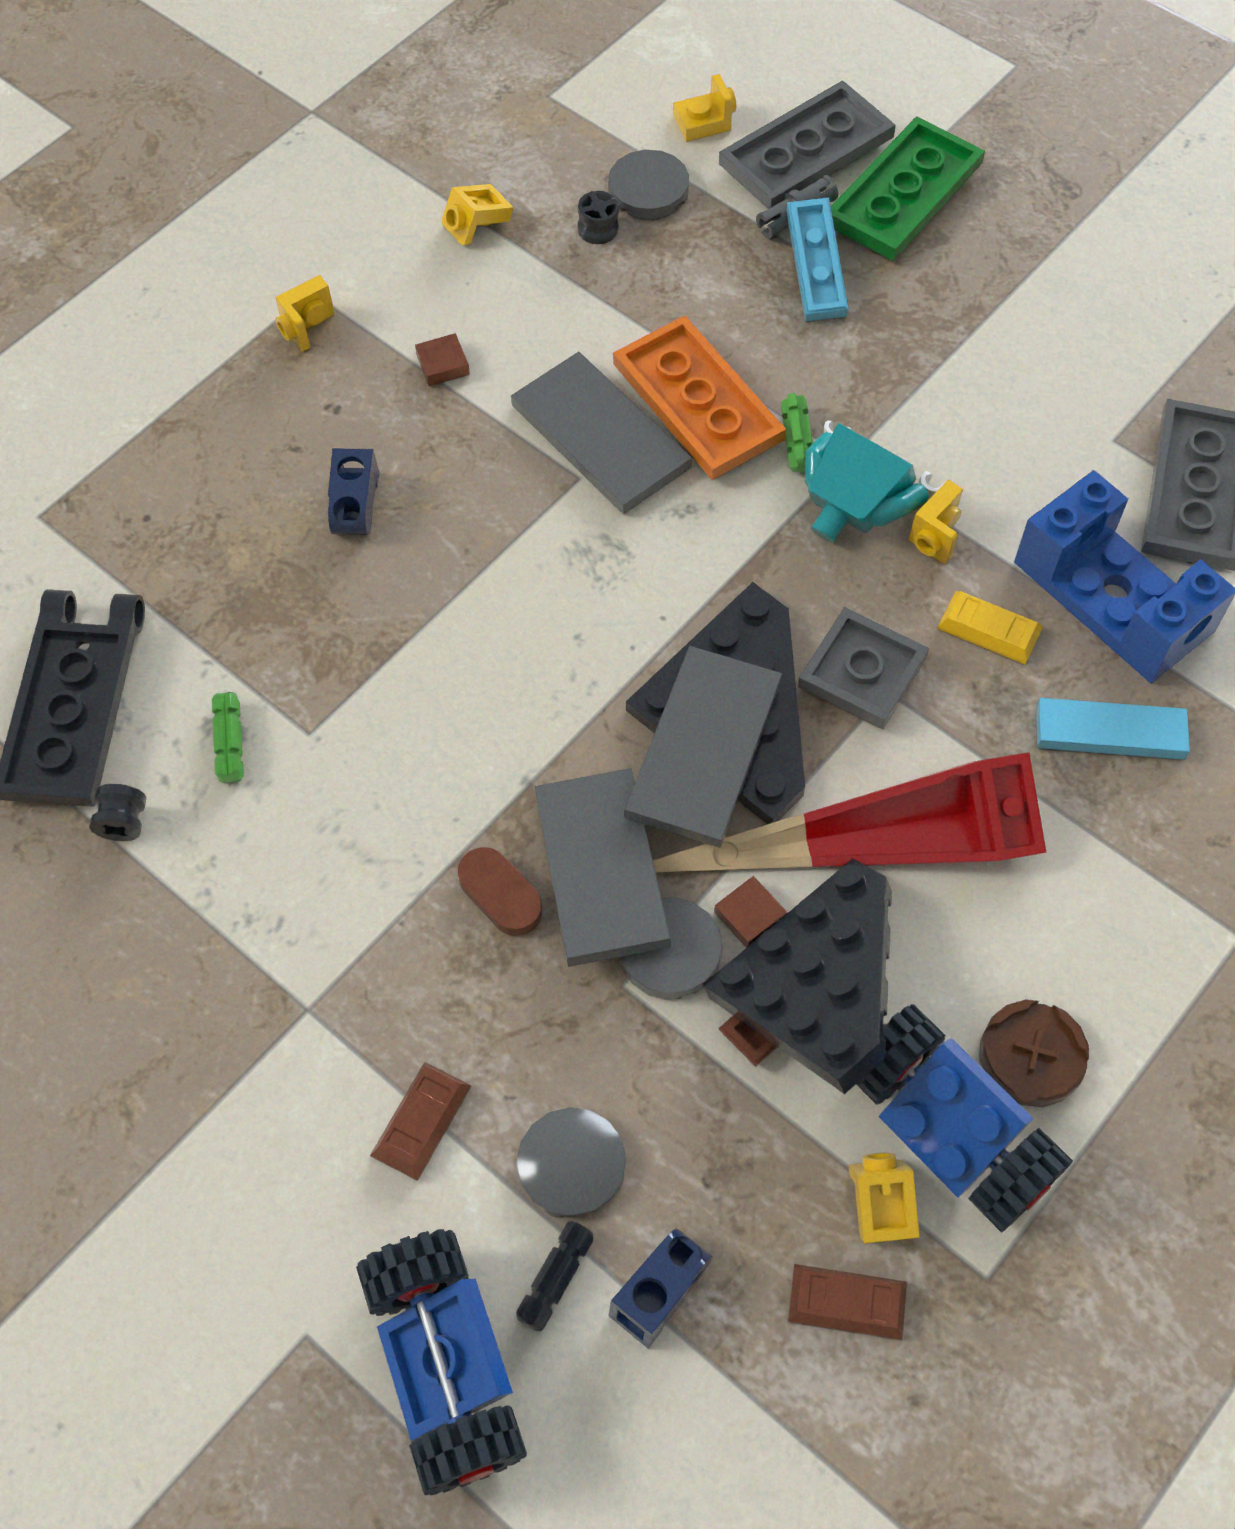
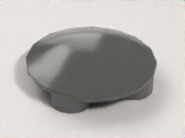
[517,1107,626,1218]

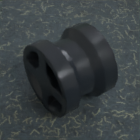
[577,191,619,245]
[89,784,147,841]

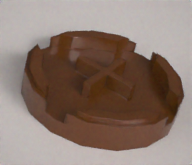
[980,999,1089,1107]

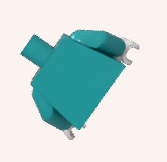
[805,420,943,543]

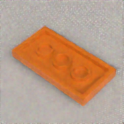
[613,315,786,480]

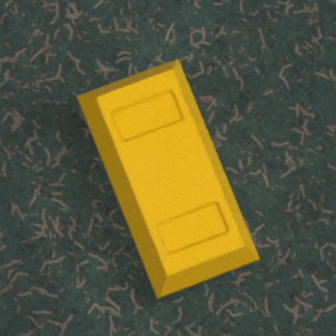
[937,591,1043,665]

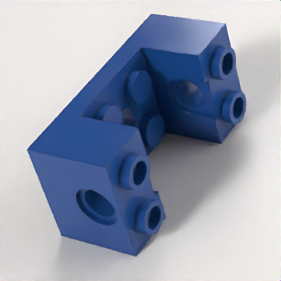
[1014,470,1235,684]

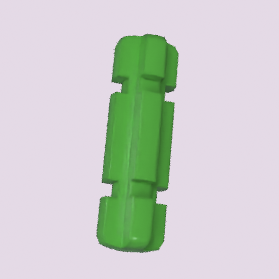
[781,393,813,474]
[211,692,244,783]

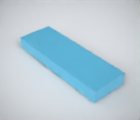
[786,197,849,322]
[1036,698,1190,760]

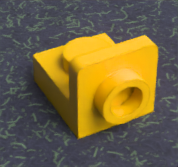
[673,74,737,142]
[442,184,514,245]
[275,275,335,352]
[908,479,963,564]
[848,1153,920,1244]

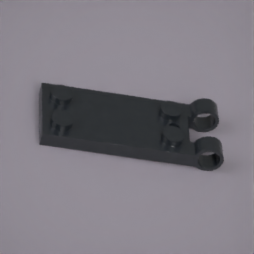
[0,589,145,807]

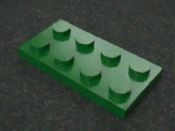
[831,116,985,261]

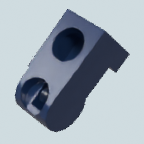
[328,448,380,535]
[608,1228,713,1349]

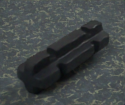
[516,1221,593,1332]

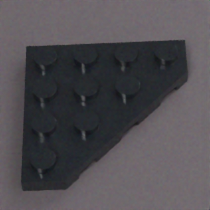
[626,582,805,824]
[703,858,892,1094]

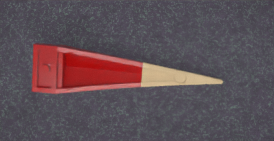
[653,752,1047,872]

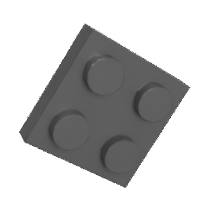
[798,607,929,730]

